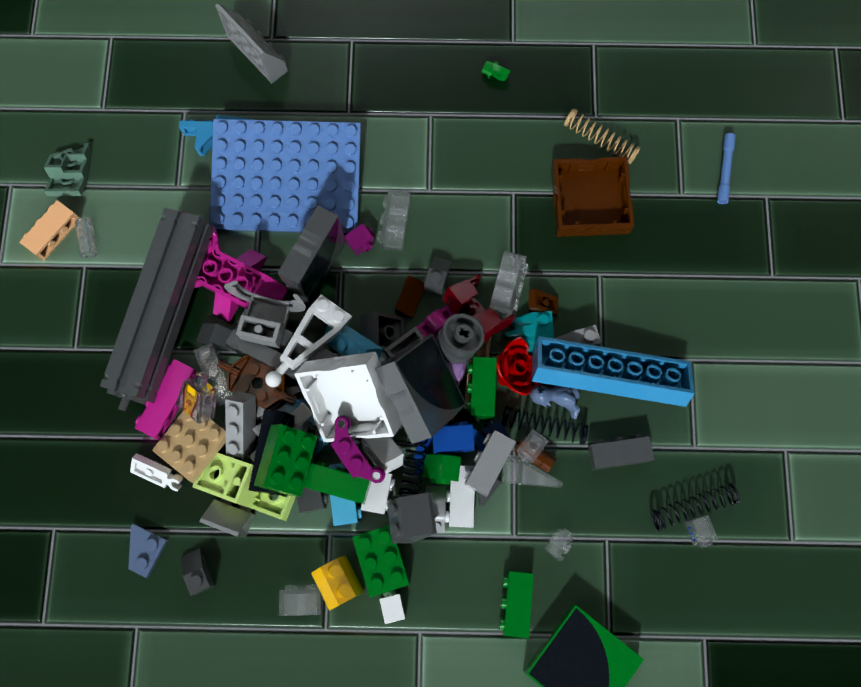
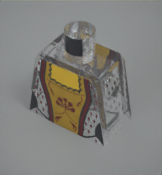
[176,372,217,424]

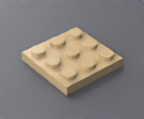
[152,408,226,483]

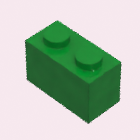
[422,454,461,485]

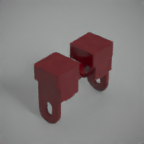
[443,274,516,343]

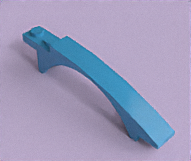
[179,115,255,156]

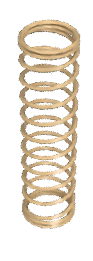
[564,108,640,165]

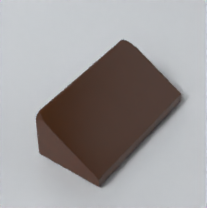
[395,275,424,318]

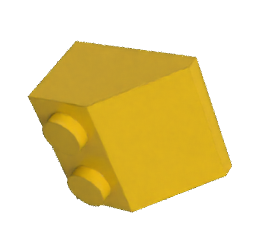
[311,555,364,611]

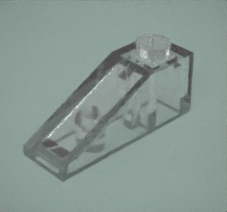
[501,455,563,488]

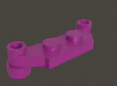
[331,415,386,483]

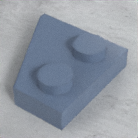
[128,524,168,578]

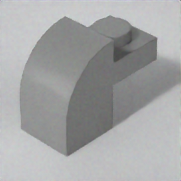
[426,486,446,533]

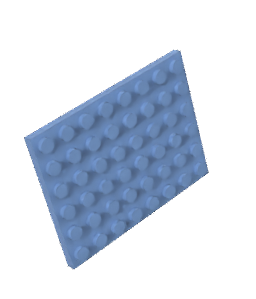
[210,119,361,234]

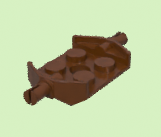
[217,354,297,410]

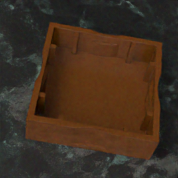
[551,157,634,237]

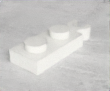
[130,453,183,491]

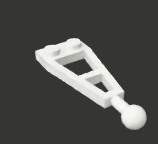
[265,294,352,387]

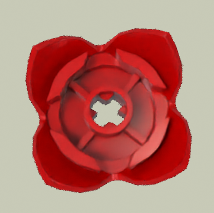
[496,337,534,396]

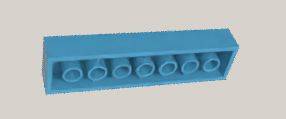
[532,336,695,407]

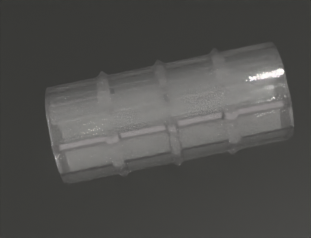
[75,217,98,258]

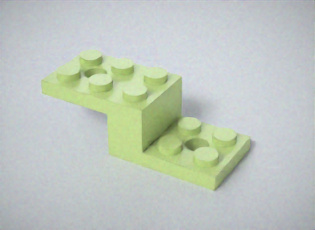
[192,453,296,521]

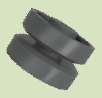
[435,313,485,364]

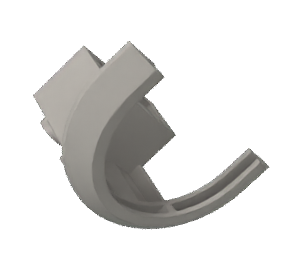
[224,281,306,348]

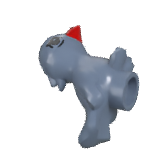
[530,382,580,420]

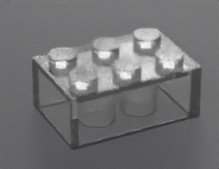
[489,251,529,319]

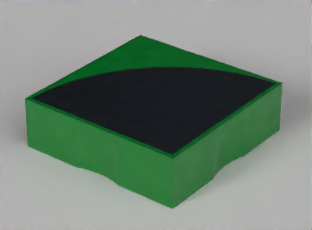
[523,604,644,687]

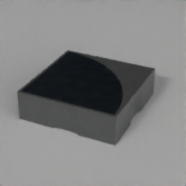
[278,205,346,306]
[375,334,467,444]

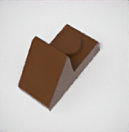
[528,289,558,316]

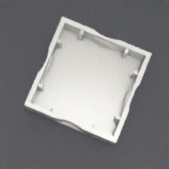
[294,352,402,442]

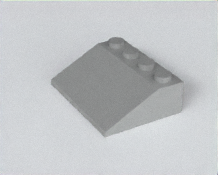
[215,4,288,84]

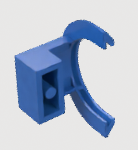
[414,422,486,474]

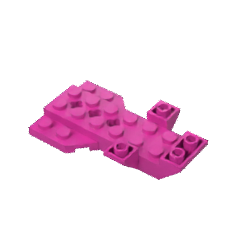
[183,212,288,322]

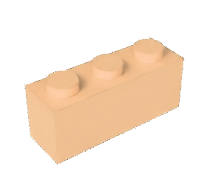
[19,200,81,261]

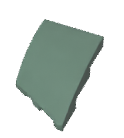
[44,143,91,196]

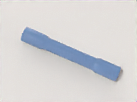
[717,133,736,204]

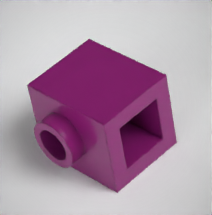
[345,223,375,256]

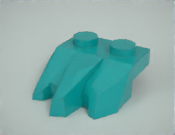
[504,311,554,353]

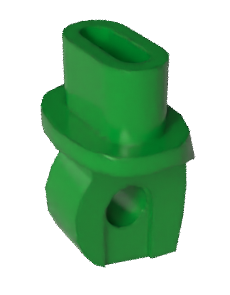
[481,60,510,81]

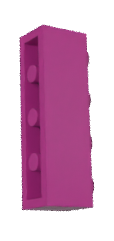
[135,359,199,441]

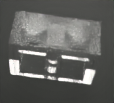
[279,584,323,616]

